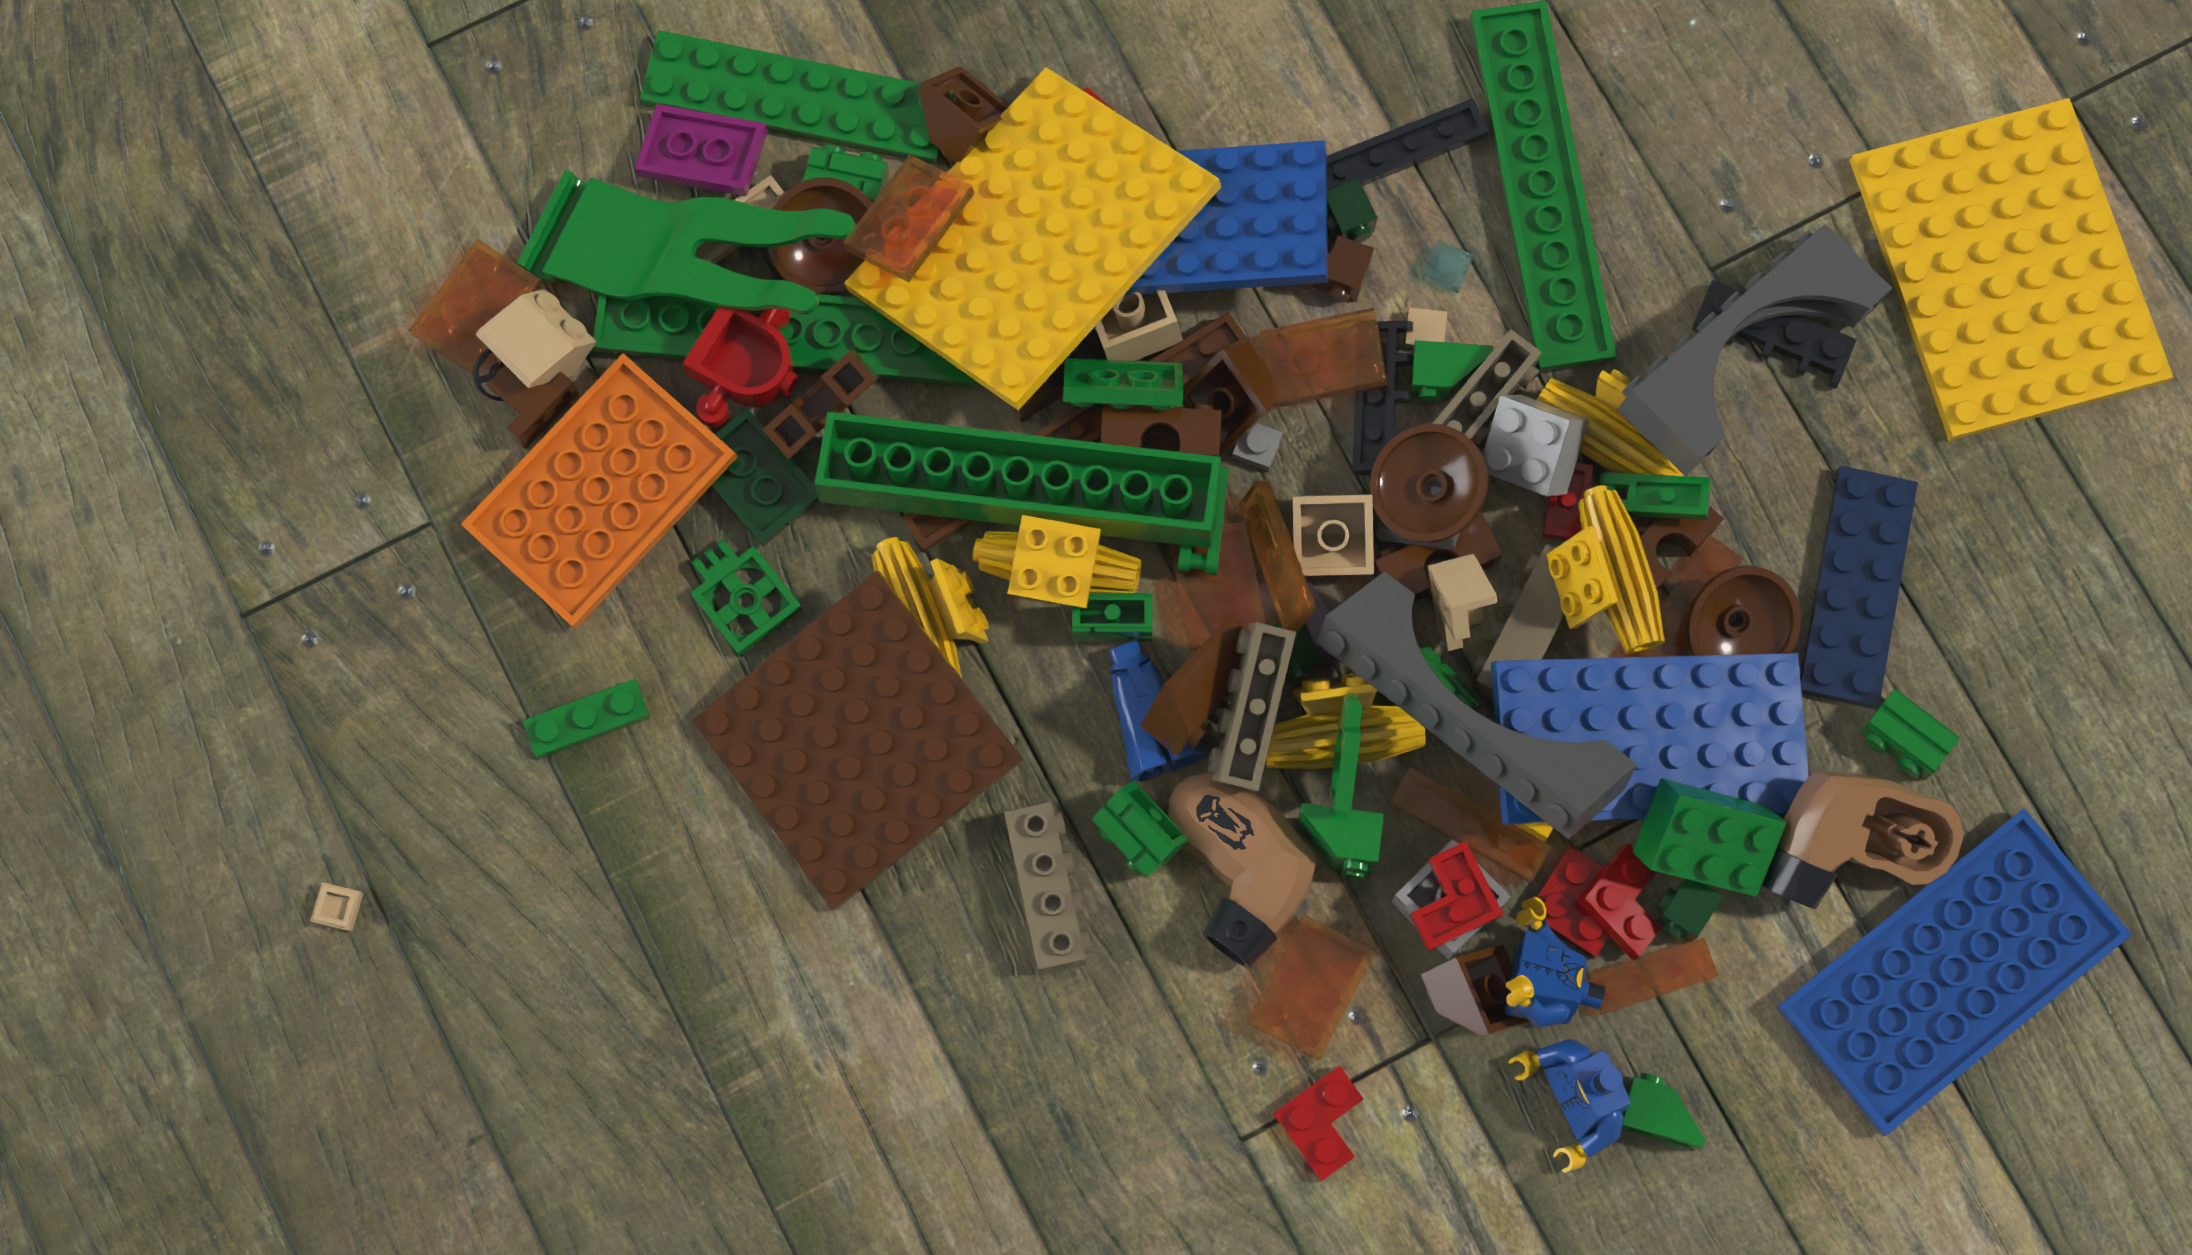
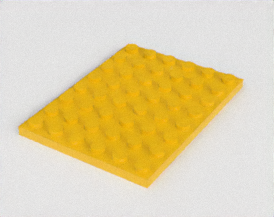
[844,67,1221,411]
[1849,98,2174,441]

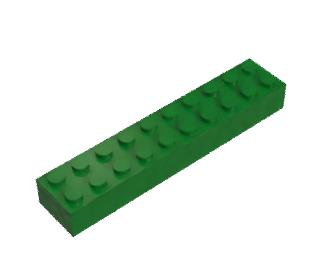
[814,412,1221,548]

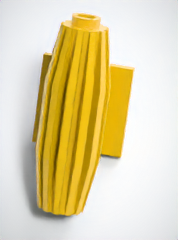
[1536,369,1684,476]
[1546,485,1665,654]
[973,515,1142,609]
[871,537,989,678]
[1265,673,1426,769]

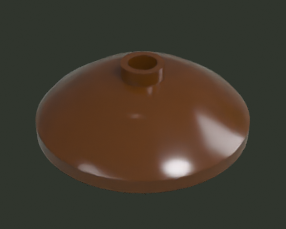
[767,177,882,294]
[1370,424,1488,543]
[1686,565,1801,656]

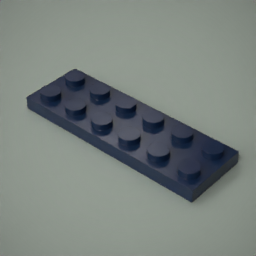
[1800,465,1918,709]

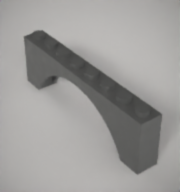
[1617,224,1892,477]
[1316,571,1637,839]

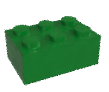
[1632,778,1786,897]

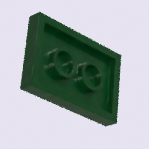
[710,408,819,547]

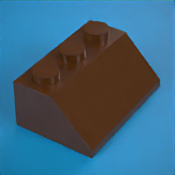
[1140,614,1242,756]

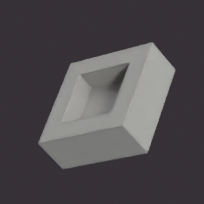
[1232,423,1283,472]

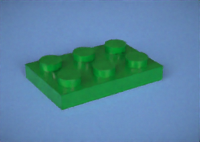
[1063,358,1183,410]

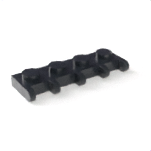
[1691,280,1857,389]
[1352,321,1413,475]

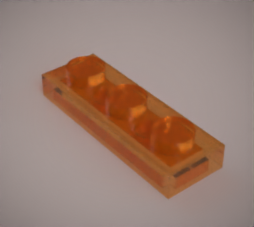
[1588,938,1718,1015]

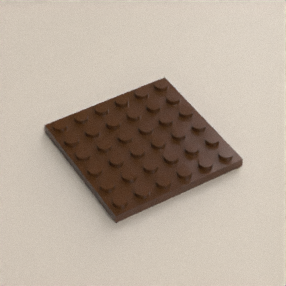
[692,570,1024,910]

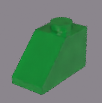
[1409,340,1493,403]
[1622,1073,1705,1151]

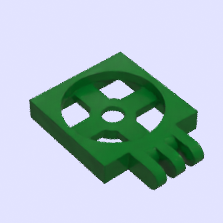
[691,538,802,657]
[1329,693,1362,814]

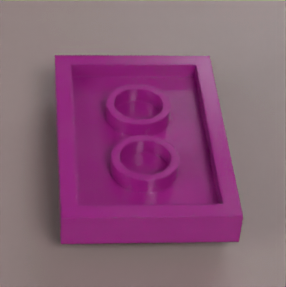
[634,104,768,196]

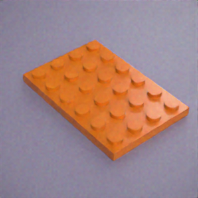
[461,353,738,630]

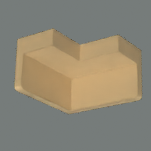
[1428,554,1497,651]

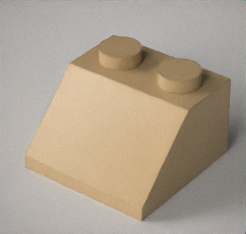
[476,289,596,388]
[1293,494,1374,576]

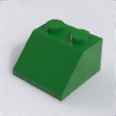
[1296,803,1384,880]

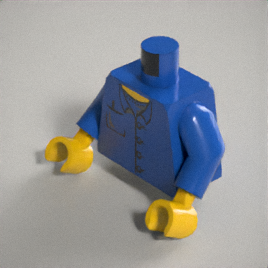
[1504,897,1605,1028]
[1508,1039,1631,1173]

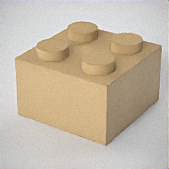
[1095,290,1183,361]

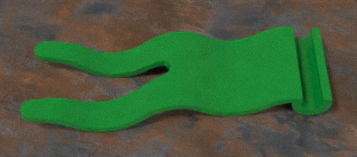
[516,170,856,315]

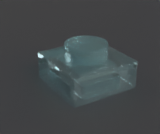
[1423,240,1474,293]

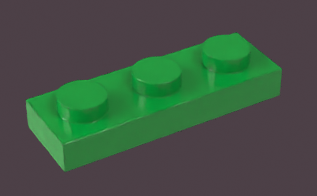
[522,678,651,760]

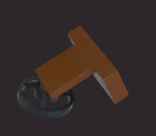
[473,349,579,449]

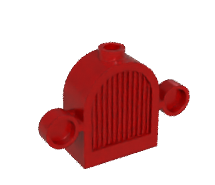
[683,307,799,427]

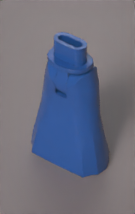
[1108,641,1207,782]

